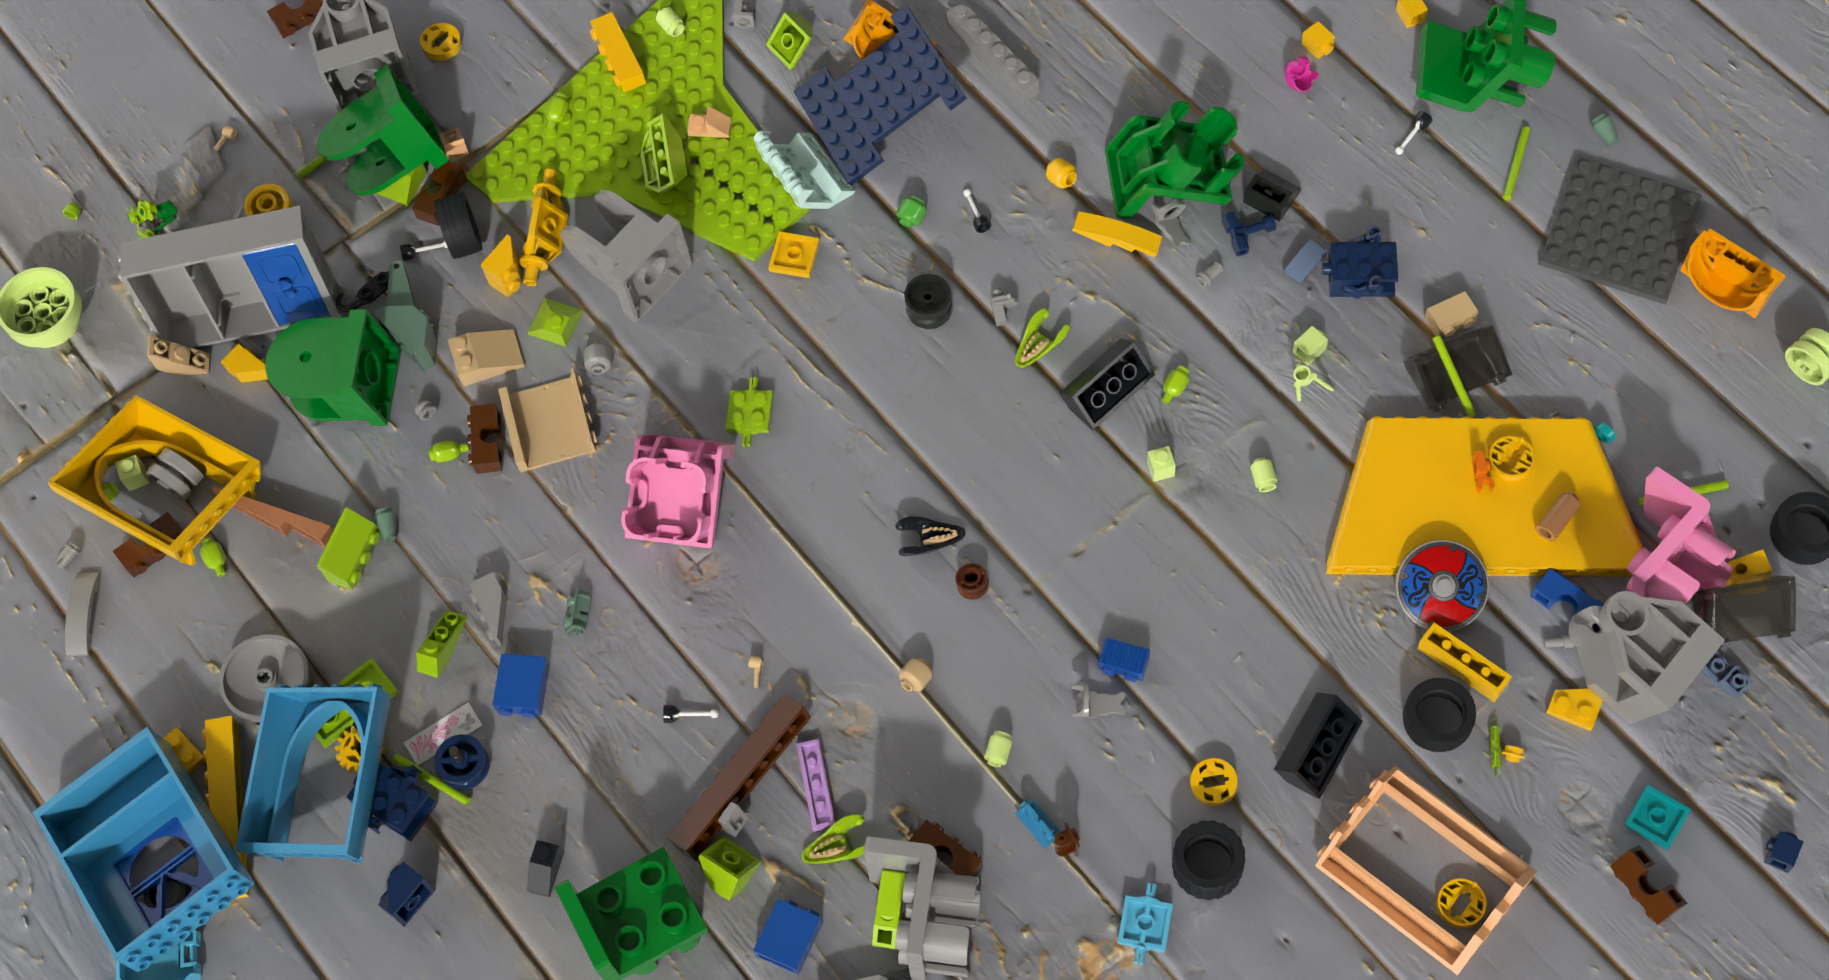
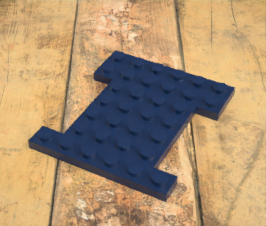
[793,5,967,186]

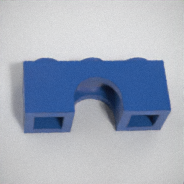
[1530,568,1604,630]

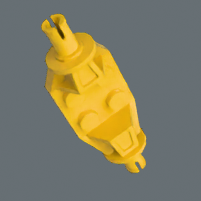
[519,168,568,286]

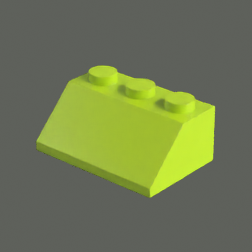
[316,507,380,590]

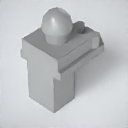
[991,288,1018,327]

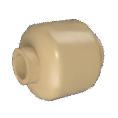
[899,658,933,692]

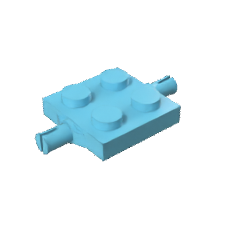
[1117,883,1173,965]

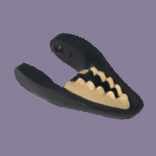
[895,516,966,557]

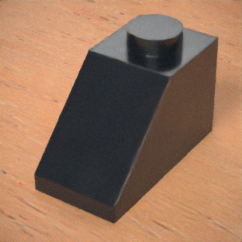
[527,840,564,897]

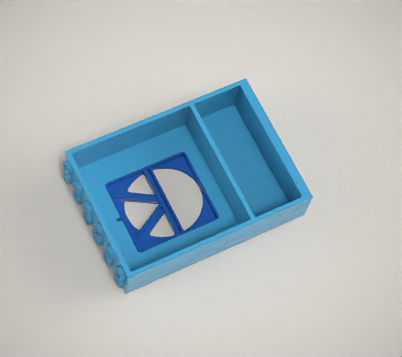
[32,727,255,972]

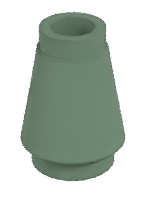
[1591,113,1619,146]
[373,508,396,542]

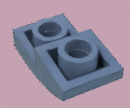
[1283,239,1328,285]
[1701,651,1753,698]

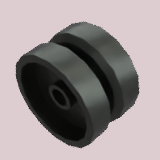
[904,274,953,329]

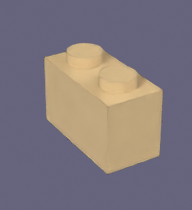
[1424,291,1479,337]

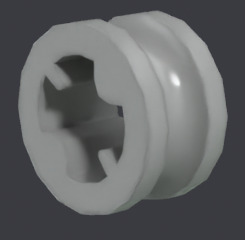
[414,400,437,421]

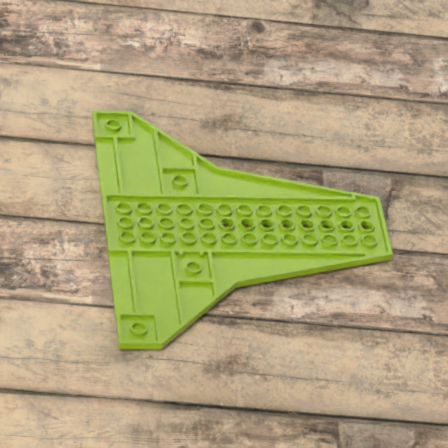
[465,0,810,262]

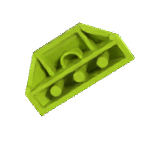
[640,114,687,194]

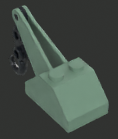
[336,260,437,372]

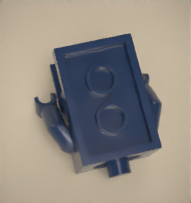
[1322,226,1398,299]
[346,763,438,842]

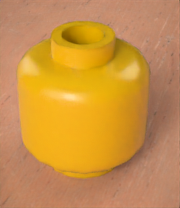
[1046,157,1077,189]

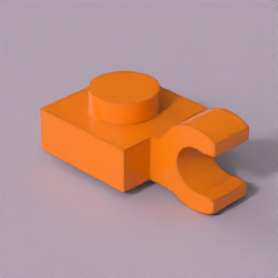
[1472,450,1495,493]

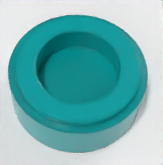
[1594,422,1616,444]

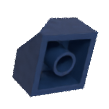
[378,862,435,927]

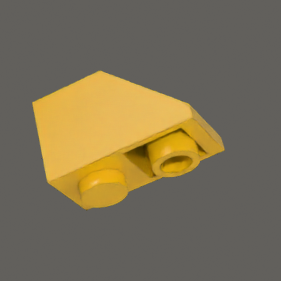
[221,344,268,383]

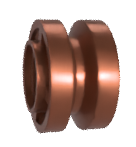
[955,563,989,600]

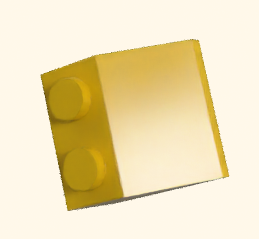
[480,234,522,298]

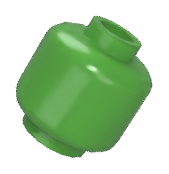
[896,195,927,228]

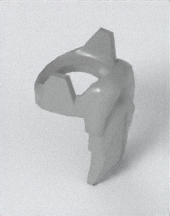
[1151,198,1191,248]
[1072,682,1126,719]

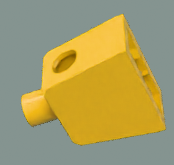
[1724,549,1772,593]

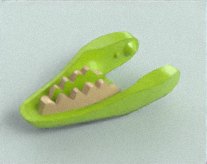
[1015,308,1071,368]
[801,815,865,864]

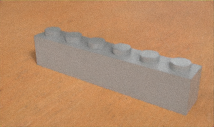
[946,1,1039,104]

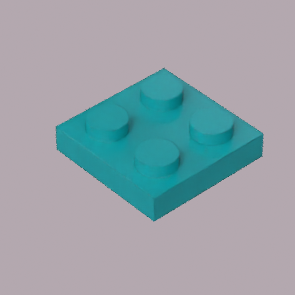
[1624,785,1691,851]

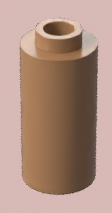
[1535,492,1581,541]

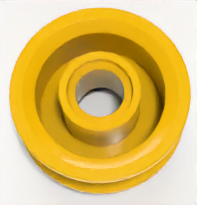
[244,184,294,216]

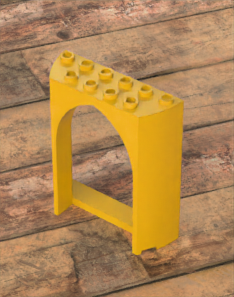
[48,395,261,566]

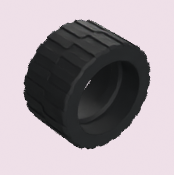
[1172,820,1245,900]

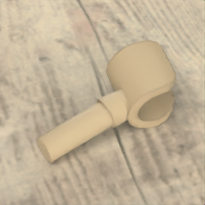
[213,126,238,152]
[748,655,763,688]

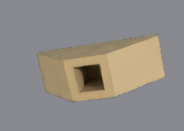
[147,336,210,376]

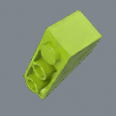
[416,610,467,678]
[872,869,906,949]

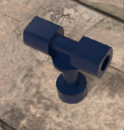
[1221,212,1276,256]

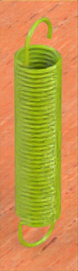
[291,155,328,182]
[1489,718,1502,777]

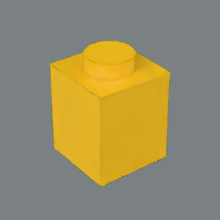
[1396,0,1428,28]
[1301,21,1335,59]

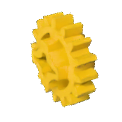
[335,726,386,774]

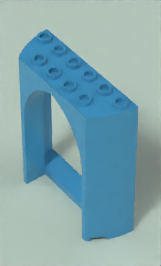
[235,684,391,864]

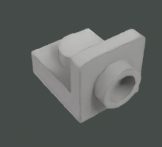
[733,0,755,28]
[718,802,749,837]

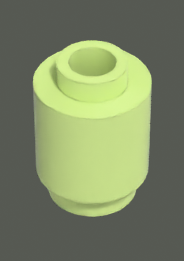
[656,7,685,37]
[1250,458,1277,492]
[984,731,1012,767]

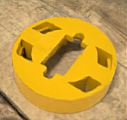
[420,23,462,61]
[1488,436,1535,481]
[1190,758,1238,807]
[1436,878,1487,929]

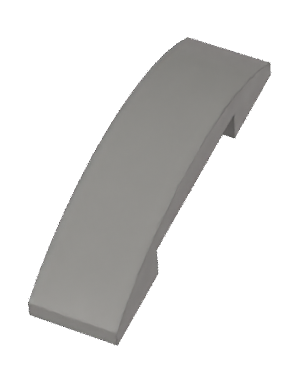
[65,572,101,656]

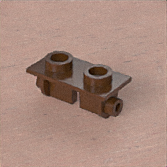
[1055,823,1080,857]

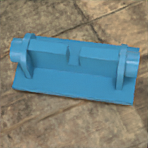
[1015,799,1060,849]

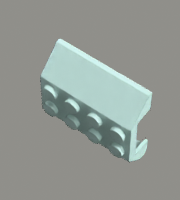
[754,131,855,209]

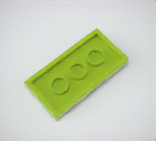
[315,657,399,749]

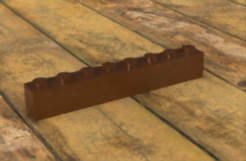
[668,695,811,861]

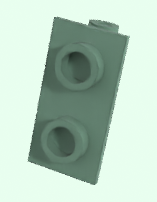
[563,586,591,635]

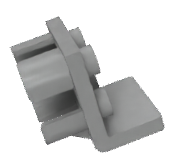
[864,837,980,980]

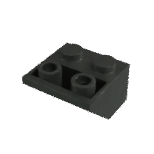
[1243,170,1302,222]

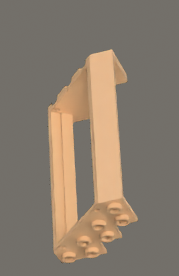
[1315,766,1537,975]

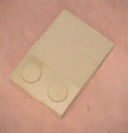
[447,329,525,387]

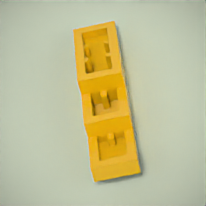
[1072,211,1163,257]

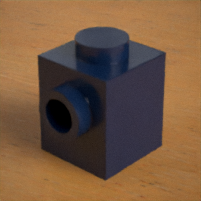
[1764,831,1804,873]

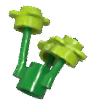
[127,200,177,239]

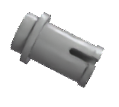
[1196,261,1223,287]
[53,541,80,570]

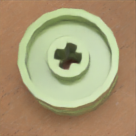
[1785,328,1829,386]

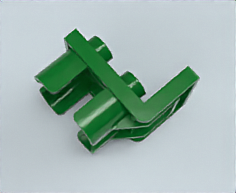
[1416,0,1557,112]
[1105,101,1244,220]
[554,846,709,980]

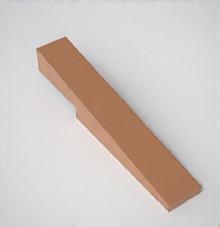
[211,486,334,547]

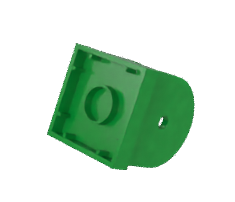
[316,64,449,196]
[265,309,401,426]

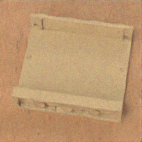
[498,368,598,473]

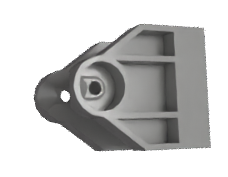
[308,0,419,112]
[1568,591,1725,724]

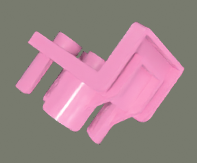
[621,434,735,548]
[1626,467,1736,606]

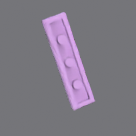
[796,738,836,832]

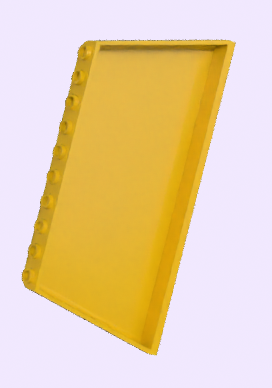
[1326,416,1644,577]

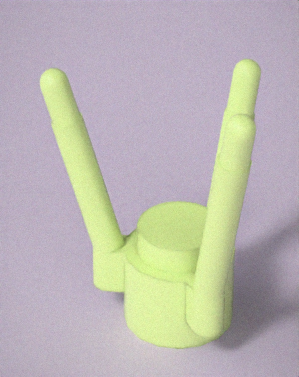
[1293,363,1334,401]

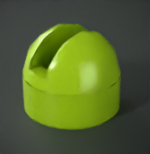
[62,202,81,220]

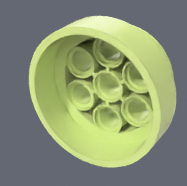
[0,267,82,348]

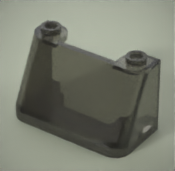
[1403,326,1513,411]
[1692,575,1796,648]

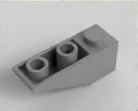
[469,572,507,646]

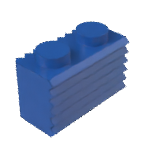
[1098,637,1150,682]

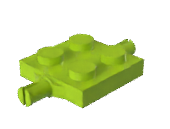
[725,377,774,447]

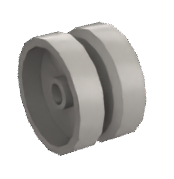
[146,448,204,502]

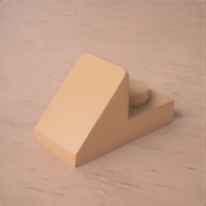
[687,107,732,138]
[439,127,469,161]

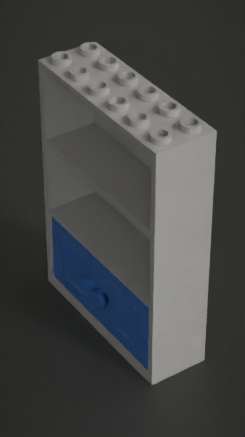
[117,205,341,348]

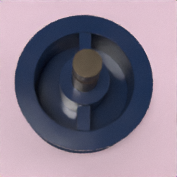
[435,734,490,790]

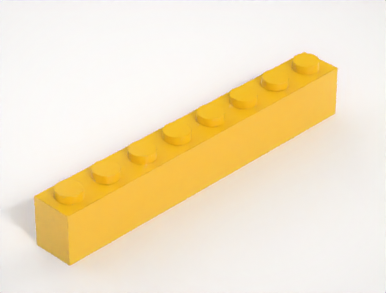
[202,716,249,899]

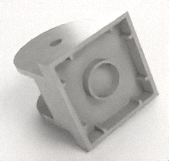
[560,189,692,324]

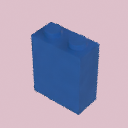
[492,654,550,718]
[753,899,823,975]

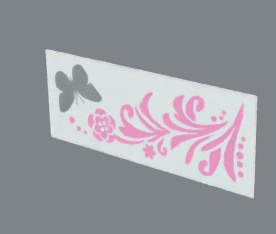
[404,702,482,765]

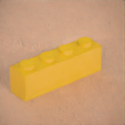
[589,12,646,93]
[1417,622,1512,703]

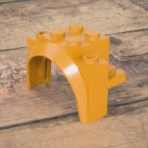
[843,0,937,60]
[1680,228,1786,318]

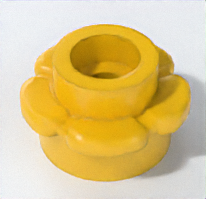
[1501,745,1525,763]

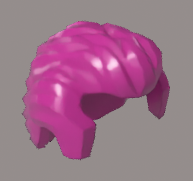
[1285,55,1319,92]

